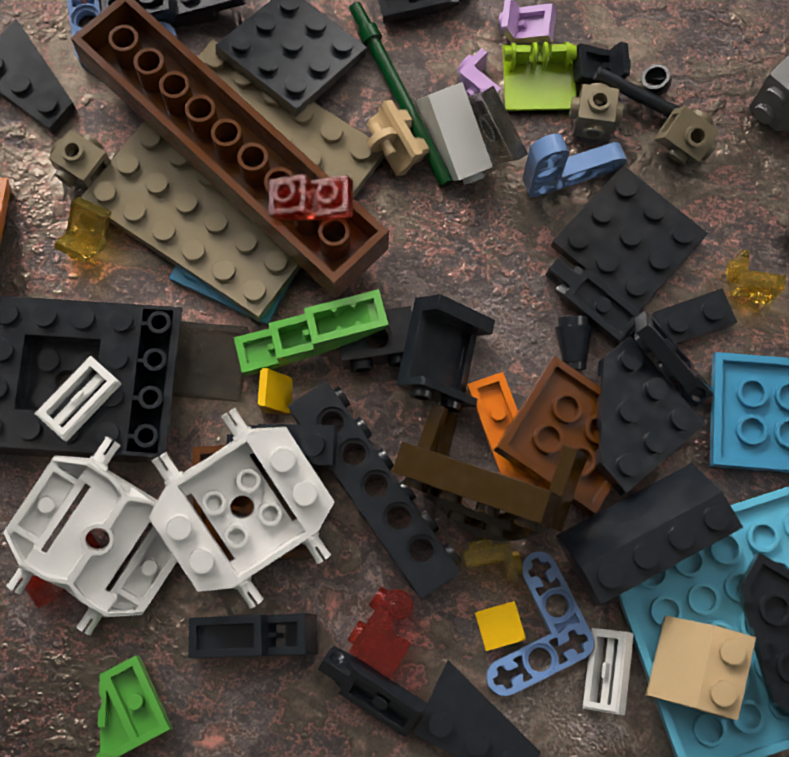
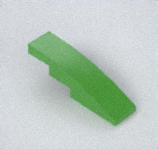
[234,289,389,377]

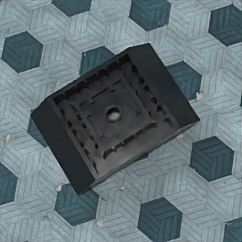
[0,296,183,463]

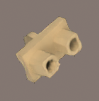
[366,100,429,176]

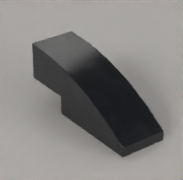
[189,613,318,658]

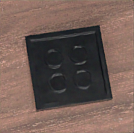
[215,0,367,117]
[551,165,708,311]

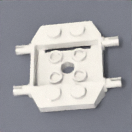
[148,408,334,609]
[3,436,177,635]

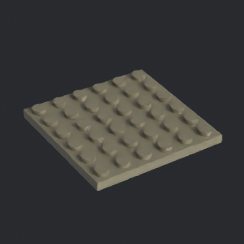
[80,39,385,321]

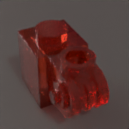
[347,586,413,678]

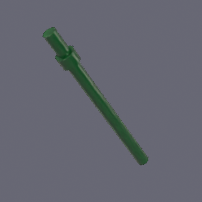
[348,2,454,188]

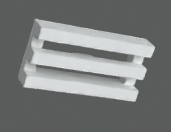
[35,356,121,442]
[582,628,634,716]

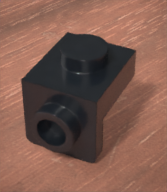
[573,42,631,85]

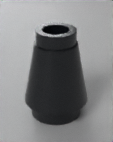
[555,316,592,371]

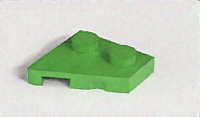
[97,655,173,757]

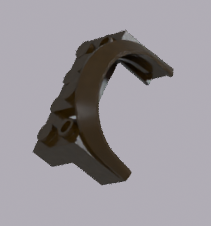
[392,404,588,542]

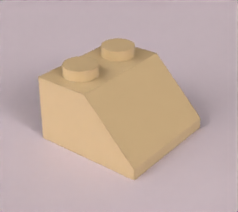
[646,616,756,720]

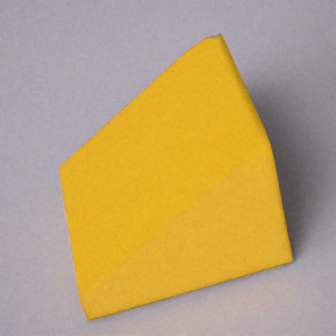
[258,368,293,415]
[475,601,526,651]

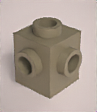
[569,83,624,141]
[654,106,720,165]
[48,130,111,190]

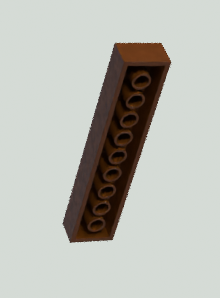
[71,0,389,299]

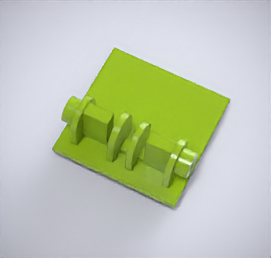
[502,42,577,111]

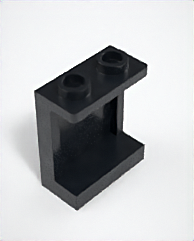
[396,294,495,413]

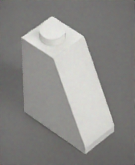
[415,82,493,185]

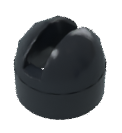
[641,64,672,96]

